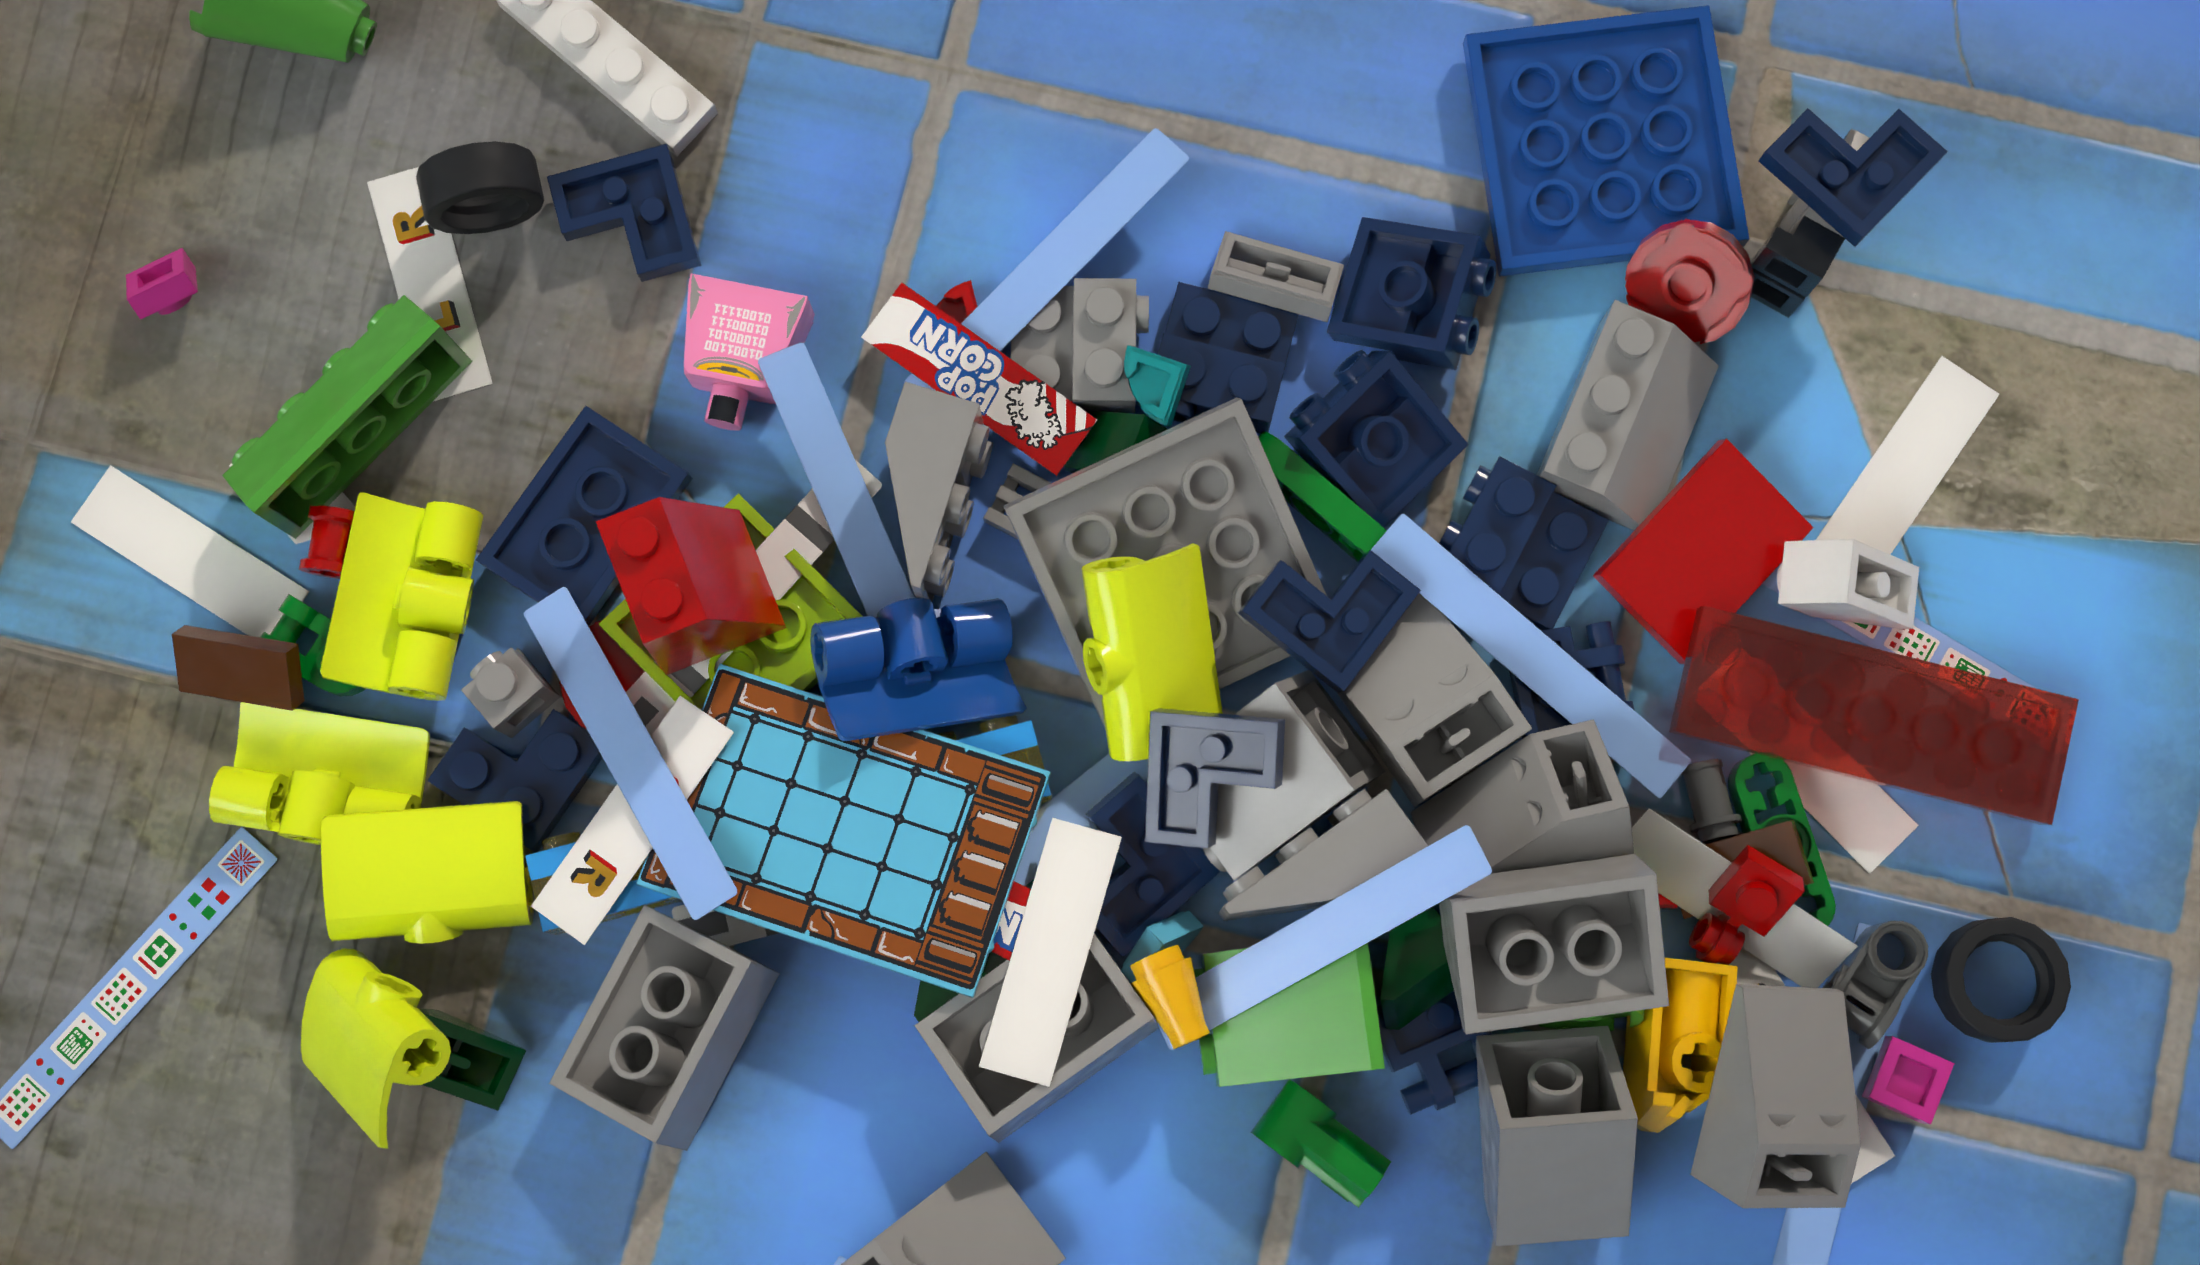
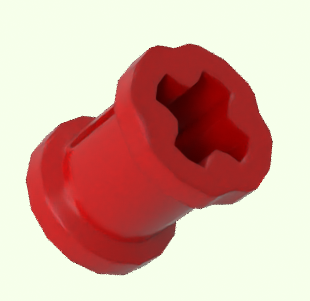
[299,506,354,579]

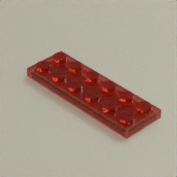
[1669,606,2079,825]

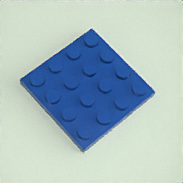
[1463,5,1750,277]

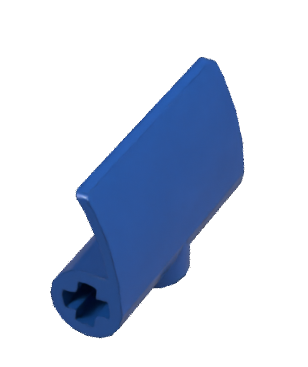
[810,598,1027,741]

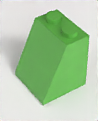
[1194,943,1385,1087]

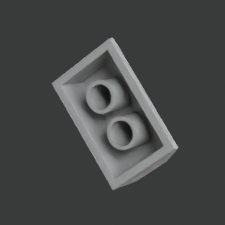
[1537,300,1719,530]
[1439,854,1669,1034]
[549,905,780,1151]
[914,933,1159,1143]

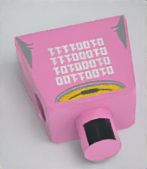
[684,273,815,431]

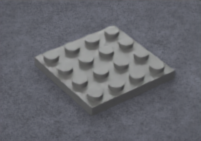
[1003,397,1327,730]

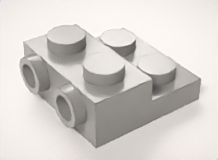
[1011,278,1149,413]

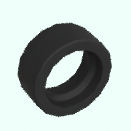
[416,141,544,234]
[1931,917,2071,1043]

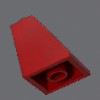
[596,497,786,675]

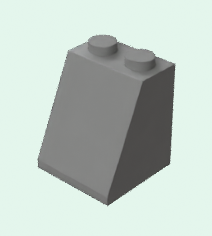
[1203,670,1386,880]
[1476,1026,1638,1246]

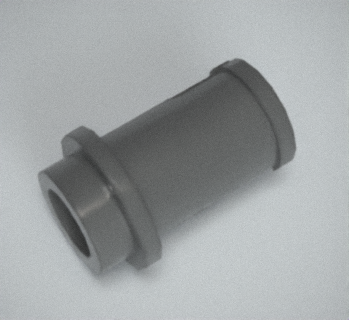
[1681,759,1742,844]

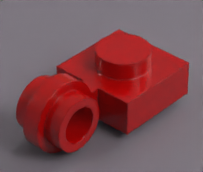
[1689,844,1804,965]

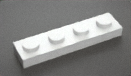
[496,0,718,157]

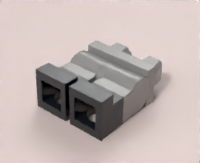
[1750,129,1869,318]

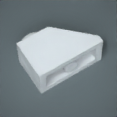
[1777,539,1919,629]

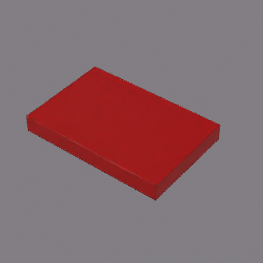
[1593,439,1814,664]

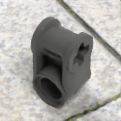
[1822,921,1928,1049]

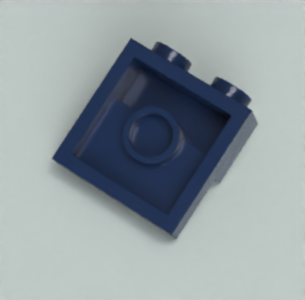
[1327,217,1496,370]
[1158,282,1299,433]
[1284,350,1469,528]
[1439,456,1609,630]

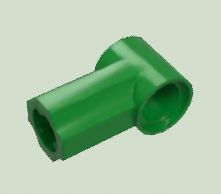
[1251,1079,1391,1208]

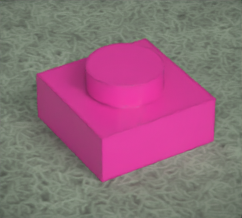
[126,248,198,320]
[1862,1036,1955,1124]

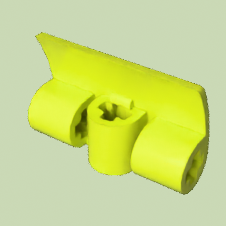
[320,492,484,701]
[1081,543,1223,761]
[209,702,430,845]
[321,801,534,944]
[301,948,451,1149]

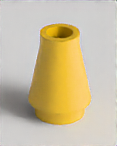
[1130,944,1210,1049]

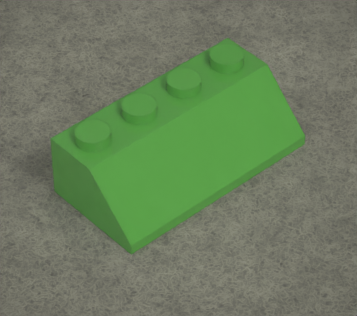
[222,295,472,539]

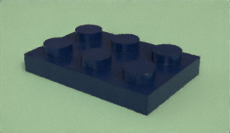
[476,405,693,626]

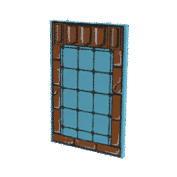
[636,663,1051,998]

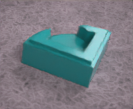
[1124,345,1191,426]

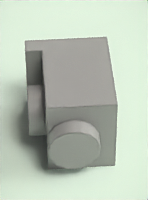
[461,648,561,738]

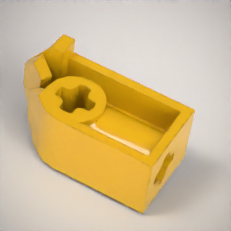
[1623,957,1738,1133]

